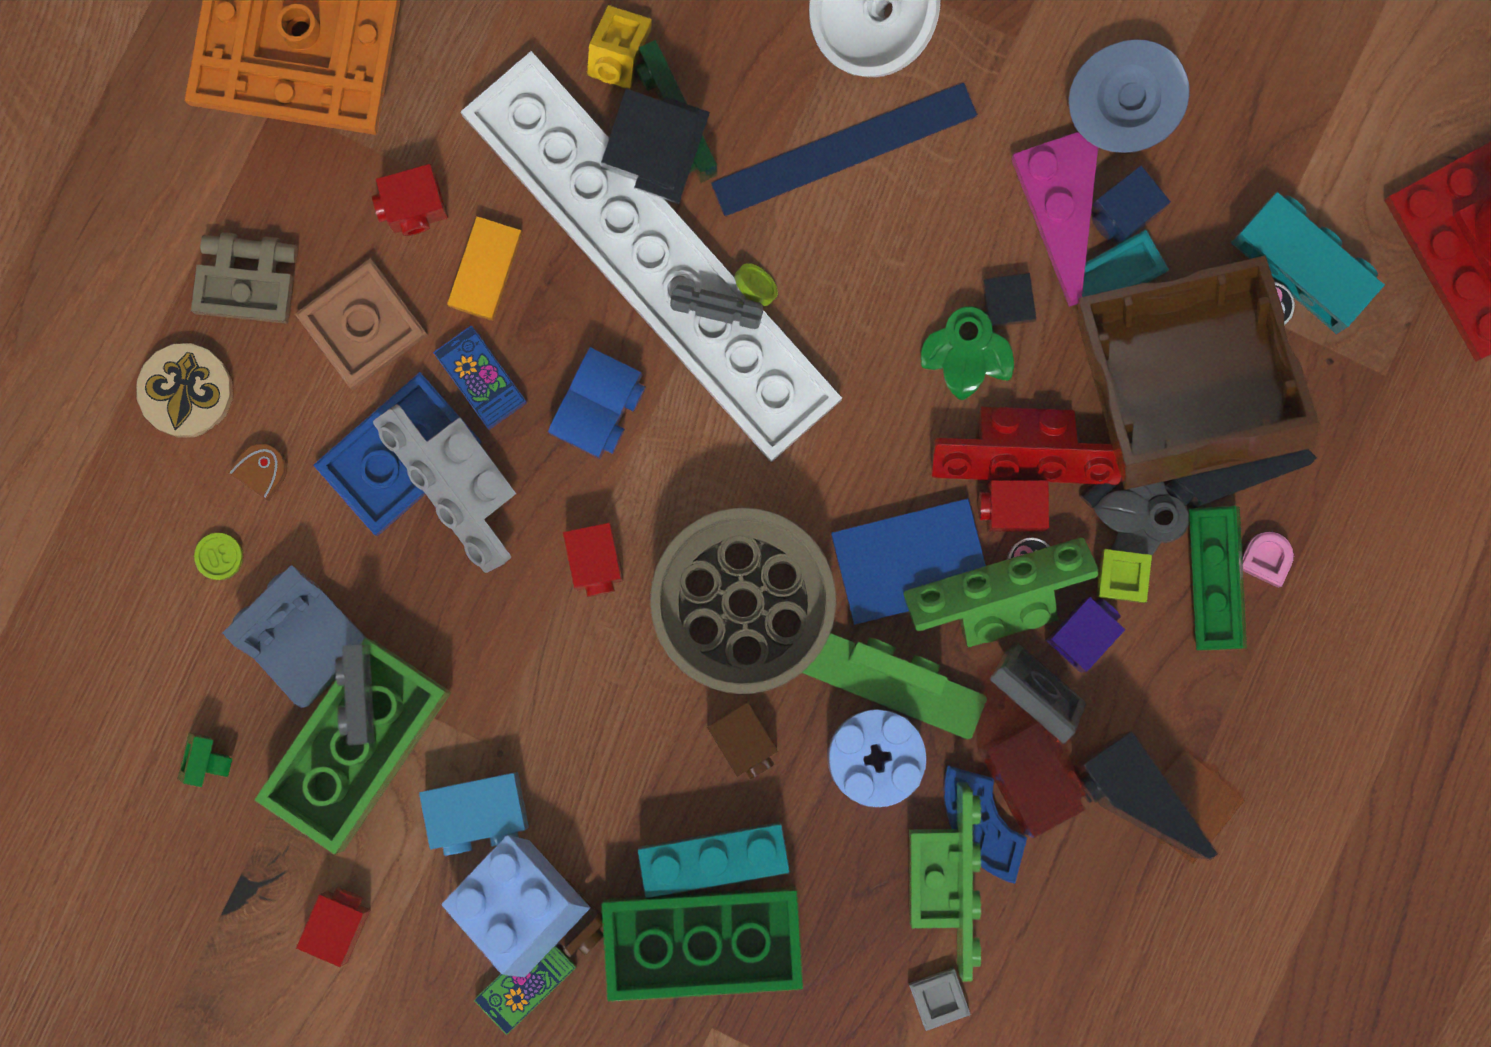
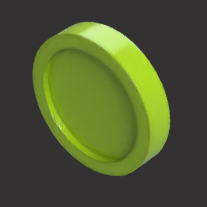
[735,263,778,306]
[194,533,243,580]

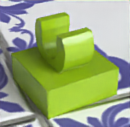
[1096,549,1152,603]

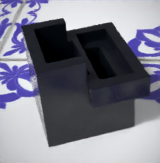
[601,89,710,204]

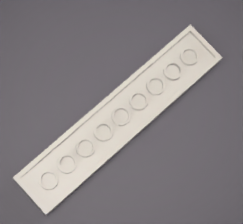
[461,51,842,462]

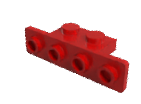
[931,407,1121,485]

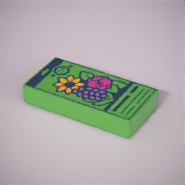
[474,944,577,1035]

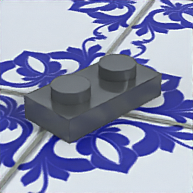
[335,644,375,745]

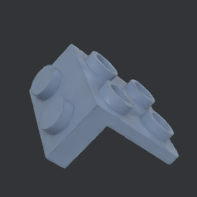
[223,565,366,708]

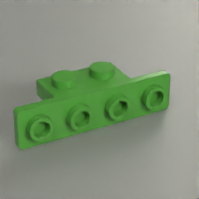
[903,538,1099,648]
[802,633,987,739]
[909,782,981,981]

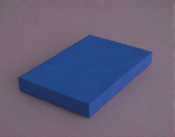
[313,372,483,537]
[831,499,986,625]

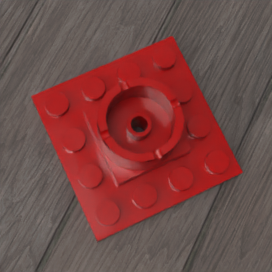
[1384,142,1491,362]

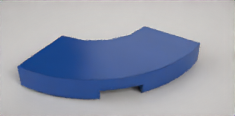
[943,766,1027,884]

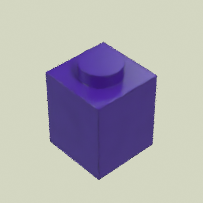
[1045,597,1126,673]

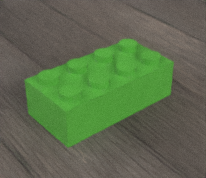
[254,638,452,855]

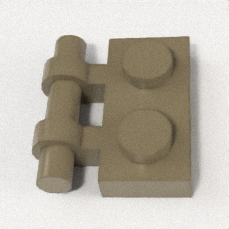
[191,232,298,324]

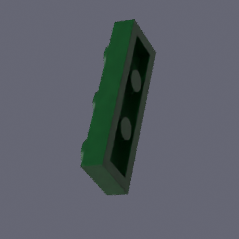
[635,40,718,183]

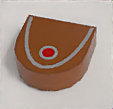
[228,444,287,501]

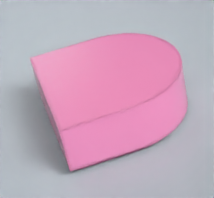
[1242,532,1294,588]

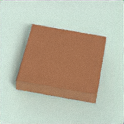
[295,258,428,391]

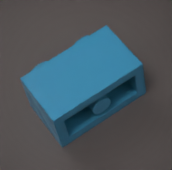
[419,772,529,856]

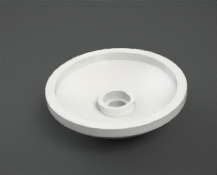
[809,0,940,77]

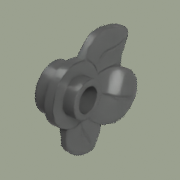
[1094,482,1189,555]

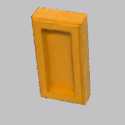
[447,216,523,321]

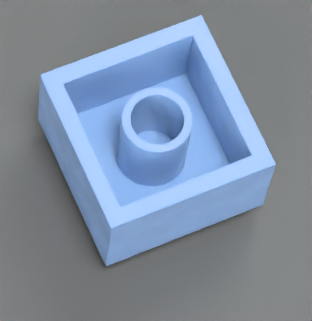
[441,835,590,977]

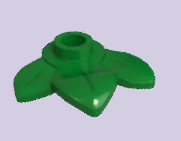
[921,306,1014,400]

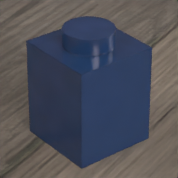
[1091,166,1171,245]

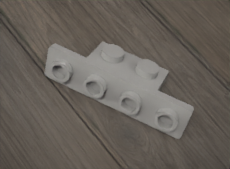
[373,404,516,573]

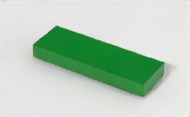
[1189,506,1247,651]

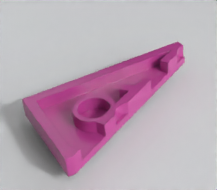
[1012,132,1098,307]

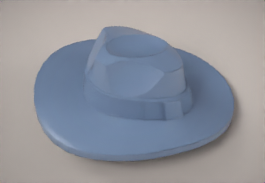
[1069,40,1190,153]

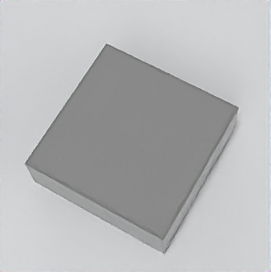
[908,967,971,1031]

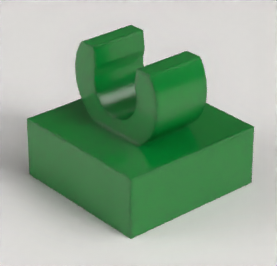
[177,732,233,787]

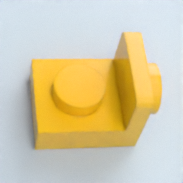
[587,5,652,88]

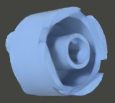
[827,710,926,807]

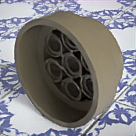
[650,508,836,694]

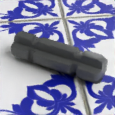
[670,284,763,329]

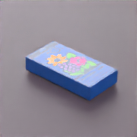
[433,325,527,430]

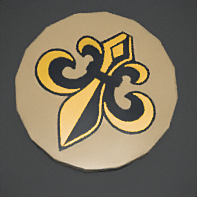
[137,343,233,438]

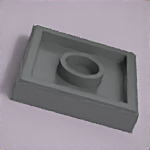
[990,642,1086,744]

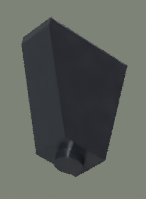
[1165,449,1317,508]

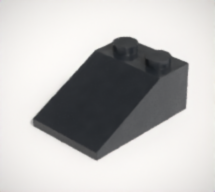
[1073,731,1218,860]

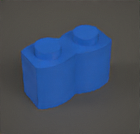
[548,347,646,459]

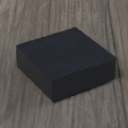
[982,273,1037,327]

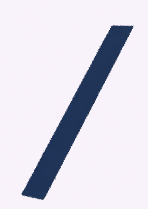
[712,83,977,216]

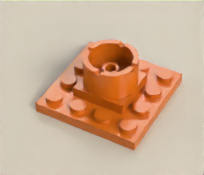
[184,0,401,135]

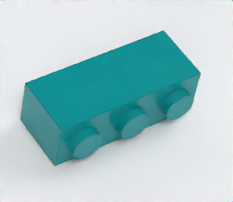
[1231,192,1385,334]
[638,822,790,898]

